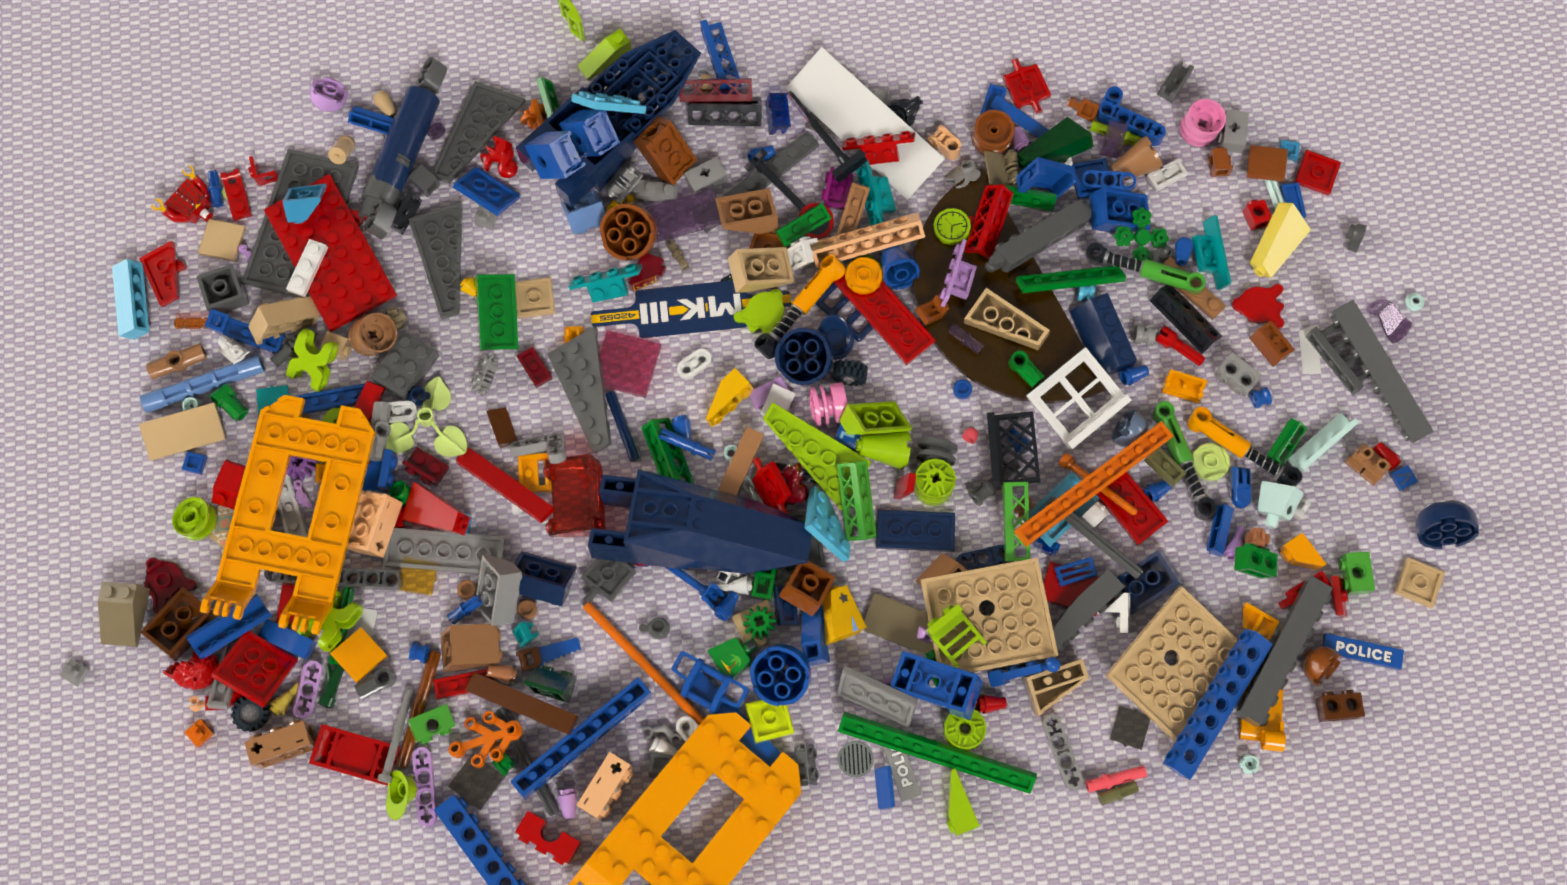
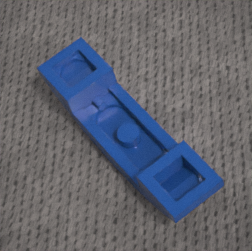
[204,309,285,353]

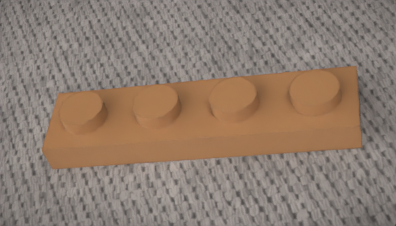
[1163,256,1226,321]

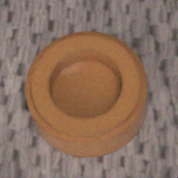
[457,580,477,600]
[517,600,538,620]

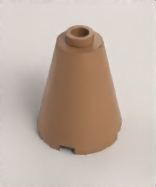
[1111,136,1164,181]

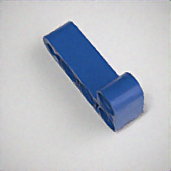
[1096,86,1166,146]

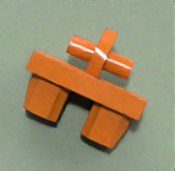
[520,99,547,130]

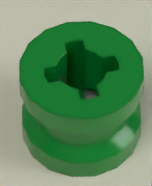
[492,752,517,777]

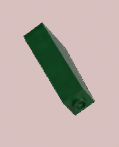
[1017,117,1094,170]

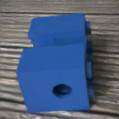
[524,109,620,179]

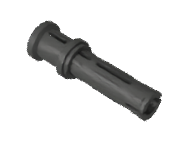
[969,459,1021,506]

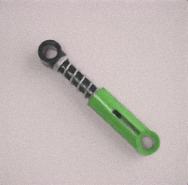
[1086,243,1206,294]
[1152,401,1217,520]

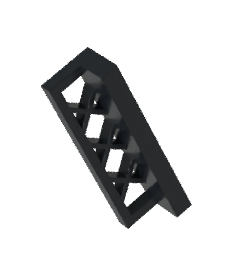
[689,100,762,126]
[1150,285,1222,354]

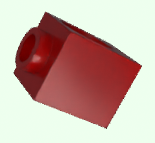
[1243,199,1272,231]

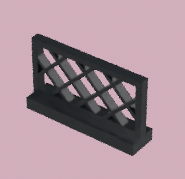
[987,411,1041,490]

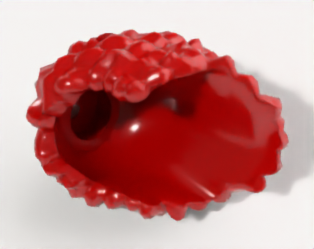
[163,651,219,690]

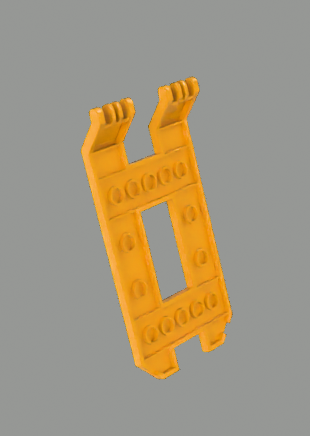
[200,395,376,635]
[568,712,801,885]

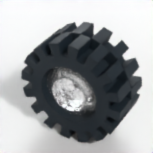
[832,359,868,386]
[231,697,271,732]

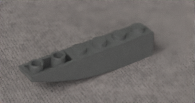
[1038,569,1125,663]

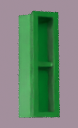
[1265,418,1307,466]

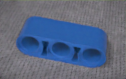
[1082,170,1136,192]

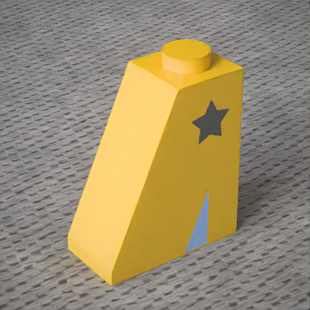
[823,585,867,645]

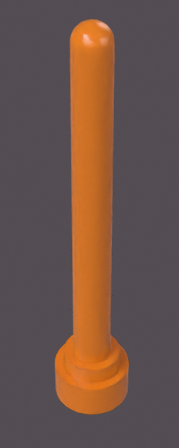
[1058,453,1137,515]

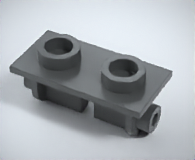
[795,743,819,786]

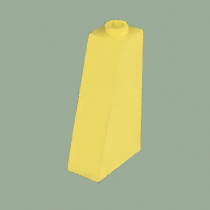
[1250,202,1311,278]

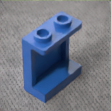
[1016,157,1076,200]

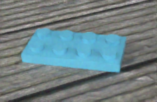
[1023,471,1100,547]

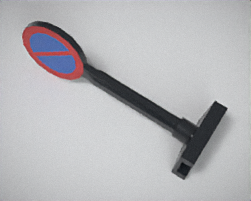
[787,91,868,183]

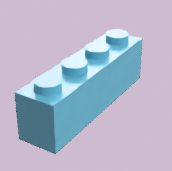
[112,259,149,340]

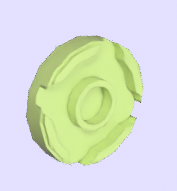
[1192,443,1230,481]

